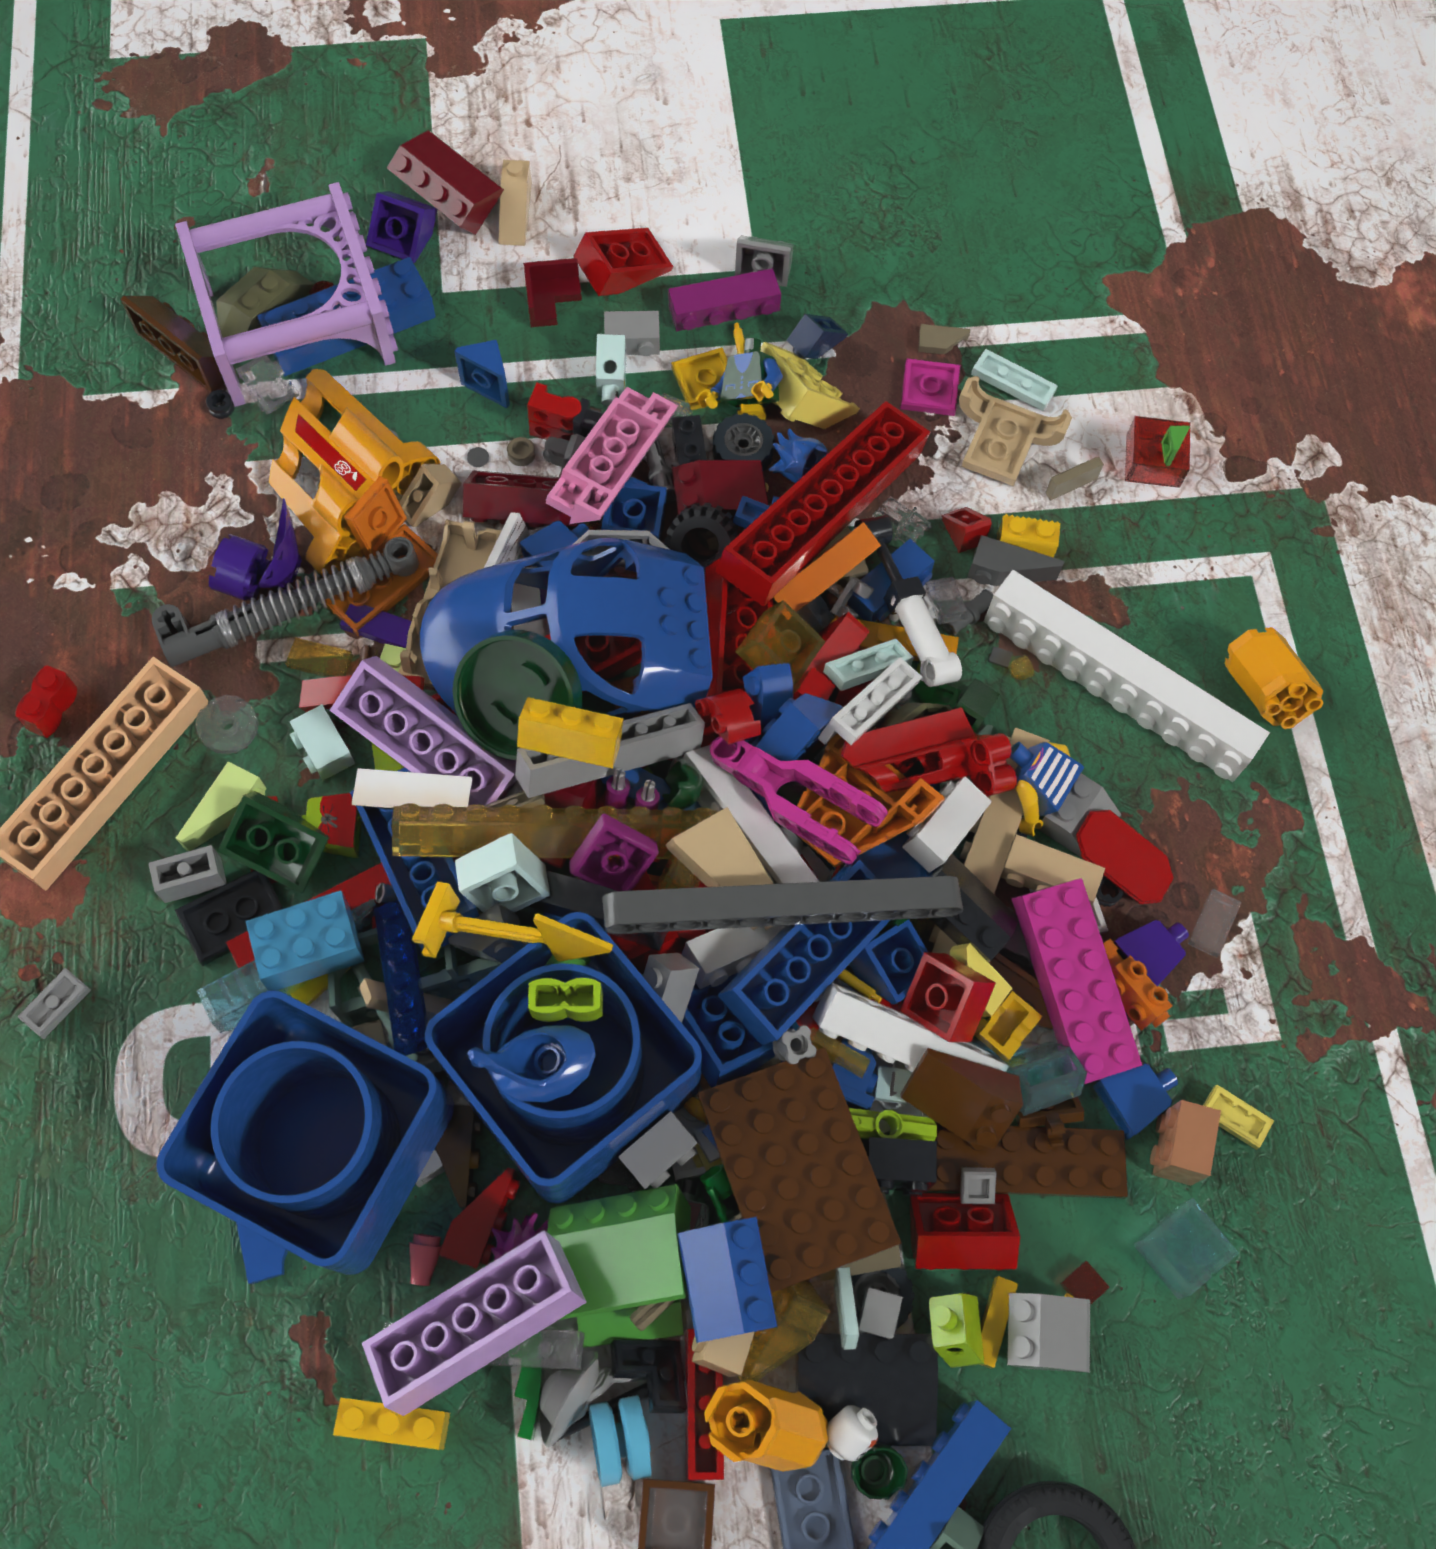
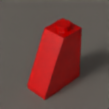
[791,612,870,682]

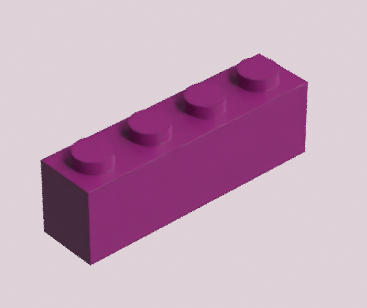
[668,268,781,332]

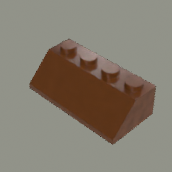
[120,296,236,392]

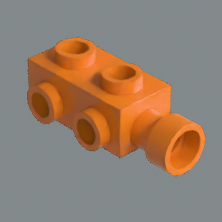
[1103,939,1173,1031]

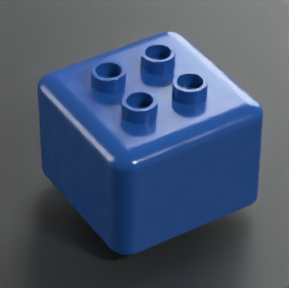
[425,912,702,1203]
[157,990,454,1275]

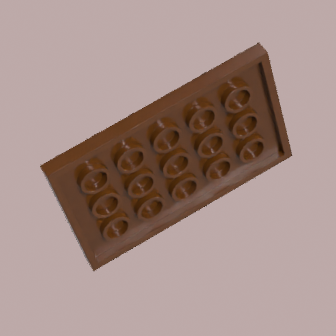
[698,1047,901,1294]

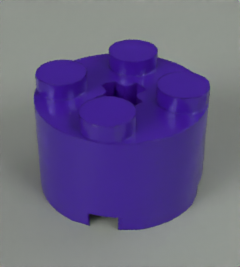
[209,534,271,601]

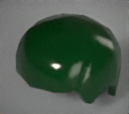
[662,759,703,811]
[851,1442,908,1500]

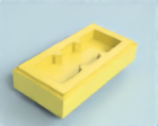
[1203,1085,1274,1150]

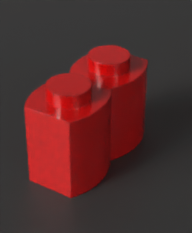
[15,665,78,738]

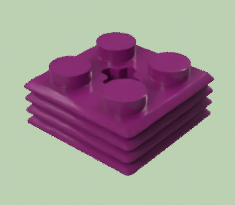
[569,814,659,891]

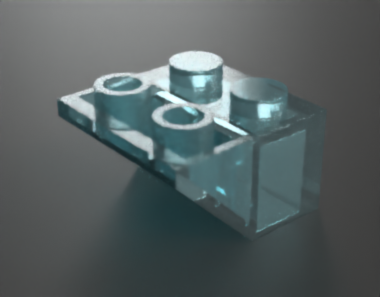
[1006,1041,1087,1116]

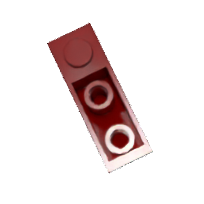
[439,1167,520,1271]

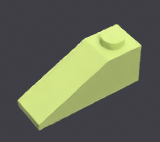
[176,762,267,851]

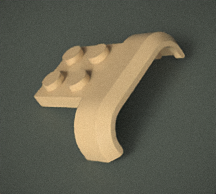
[959,376,1072,486]

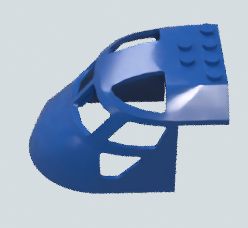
[420,538,713,720]

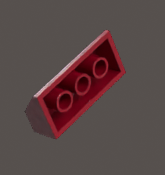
[387,130,504,235]
[463,470,579,529]

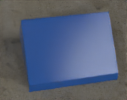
[454,340,510,408]

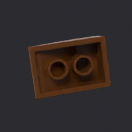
[900,1048,1023,1149]

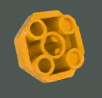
[1224,627,1323,729]
[704,1380,828,1472]

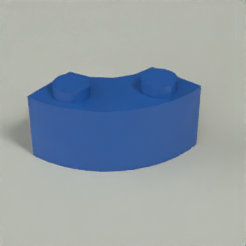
[743,663,793,744]

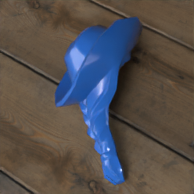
[467,1026,596,1102]

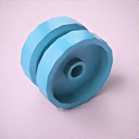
[589,1395,652,1487]

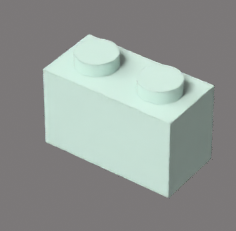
[289,704,355,781]

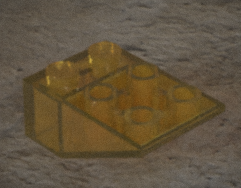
[737,1280,831,1382]

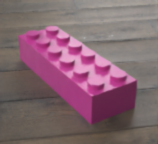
[1012,878,1142,1085]

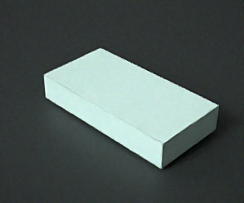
[834,1267,859,1350]

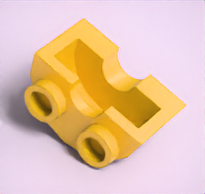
[974,991,1042,1062]

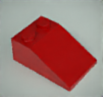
[573,228,674,296]

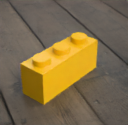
[517,697,623,769]
[333,1397,450,1450]

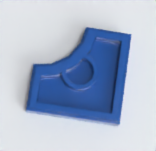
[236,1222,288,1285]

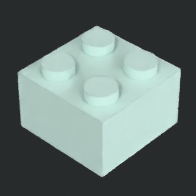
[455,833,550,913]

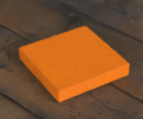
[344,476,407,557]

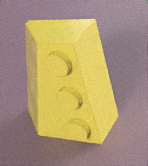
[761,342,860,429]

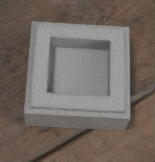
[960,1167,996,1204]

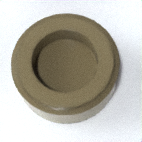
[507,437,536,466]

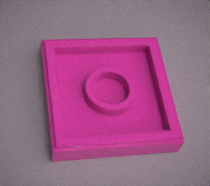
[900,358,960,416]

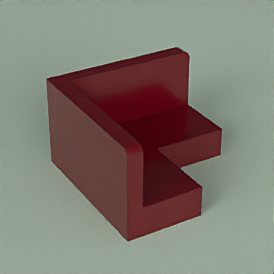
[524,258,582,327]

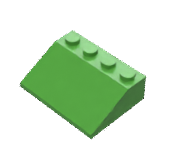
[547,1184,691,1320]

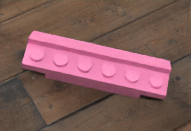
[546,387,678,524]

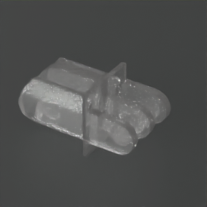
[872,495,931,543]

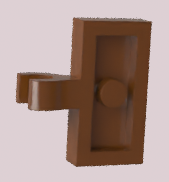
[1015,1089,1084,1147]

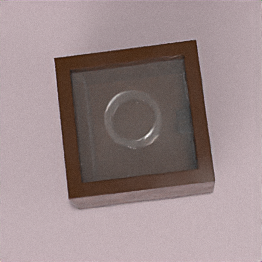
[638,1478,715,1549]

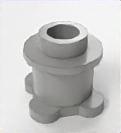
[772,1026,816,1064]

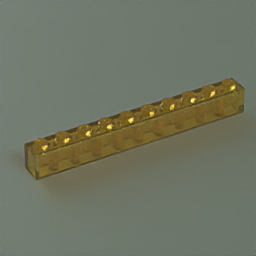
[392,803,718,859]

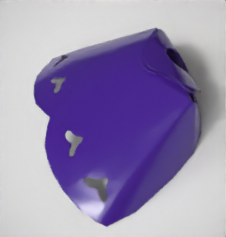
[258,498,302,589]

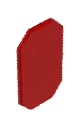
[1076,810,1174,905]

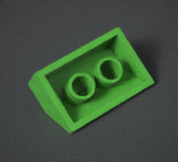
[577,1299,684,1348]

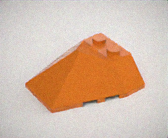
[796,733,945,867]

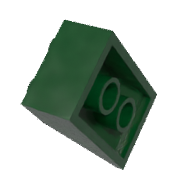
[218,791,330,894]

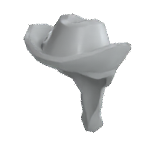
[539,1351,647,1448]

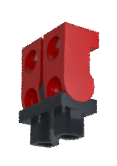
[527,382,603,441]

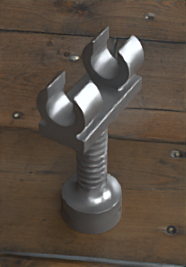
[805,560,874,618]

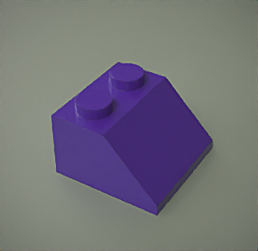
[366,191,438,263]

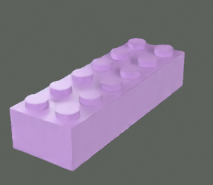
[329,656,517,812]
[362,1230,586,1416]

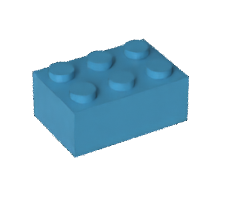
[246,890,365,991]

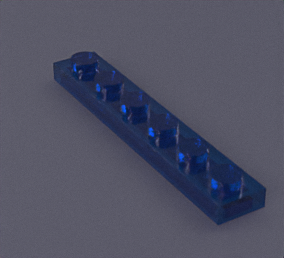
[374,900,428,1056]

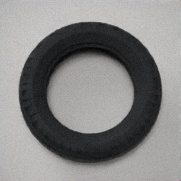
[977,1481,1136,1549]

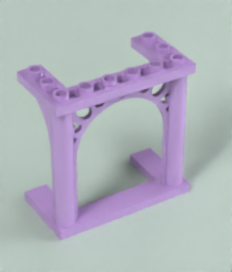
[175,182,398,407]

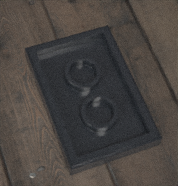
[175,870,284,966]

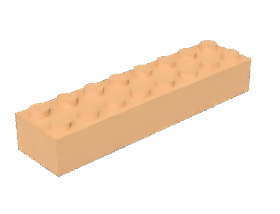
[0,657,209,891]

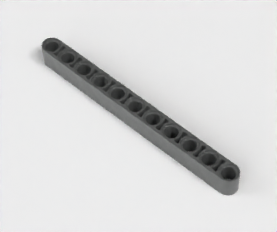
[602,876,963,934]

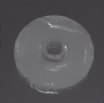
[195,695,259,754]

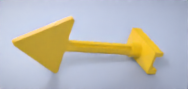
[412,882,613,962]

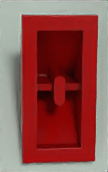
[941,507,992,553]

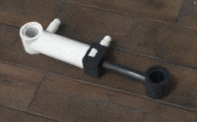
[854,515,962,687]

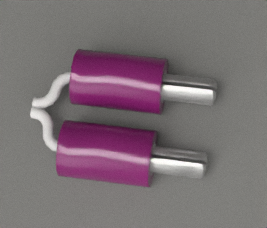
[604,768,660,827]

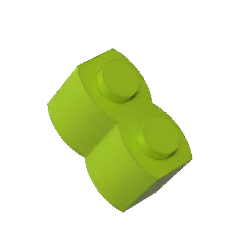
[528,978,603,1022]

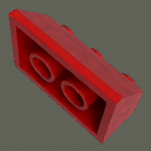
[909,1193,1020,1270]

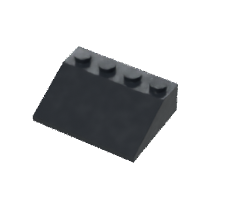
[795,1333,938,1446]

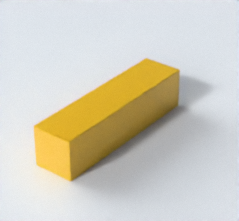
[979,1276,1018,1369]

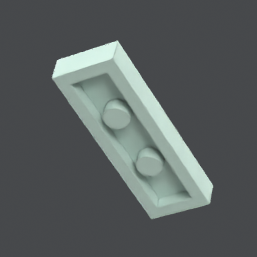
[971,349,1058,411]
[823,639,914,691]

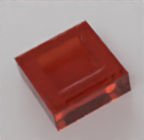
[1060,1260,1110,1305]

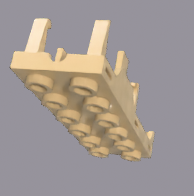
[399,519,502,688]

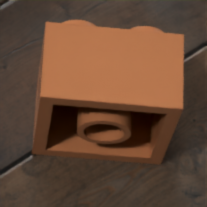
[1150,1100,1221,1186]

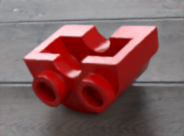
[695,688,761,744]

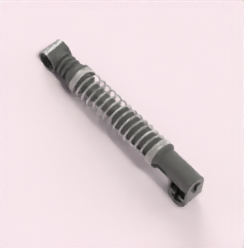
[152,537,419,667]

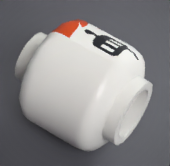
[827,1405,878,1461]

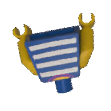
[1009,742,1084,837]

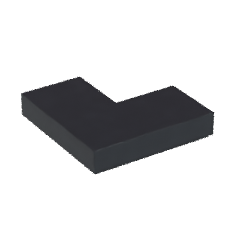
[610,1339,687,1413]

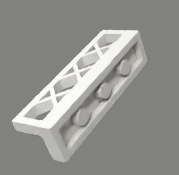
[818,657,922,745]

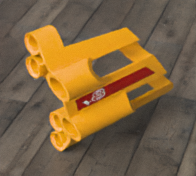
[268,368,440,578]

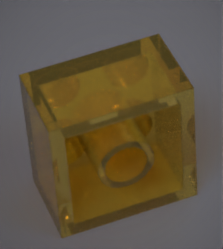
[735,600,825,685]

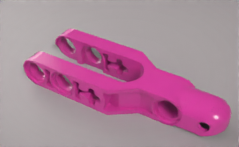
[710,736,888,865]

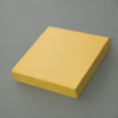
[671,347,727,411]

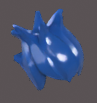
[769,429,829,483]

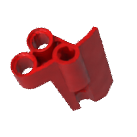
[841,707,1017,797]

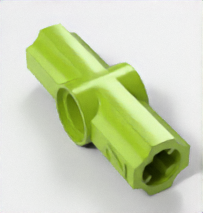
[849,1108,937,1141]

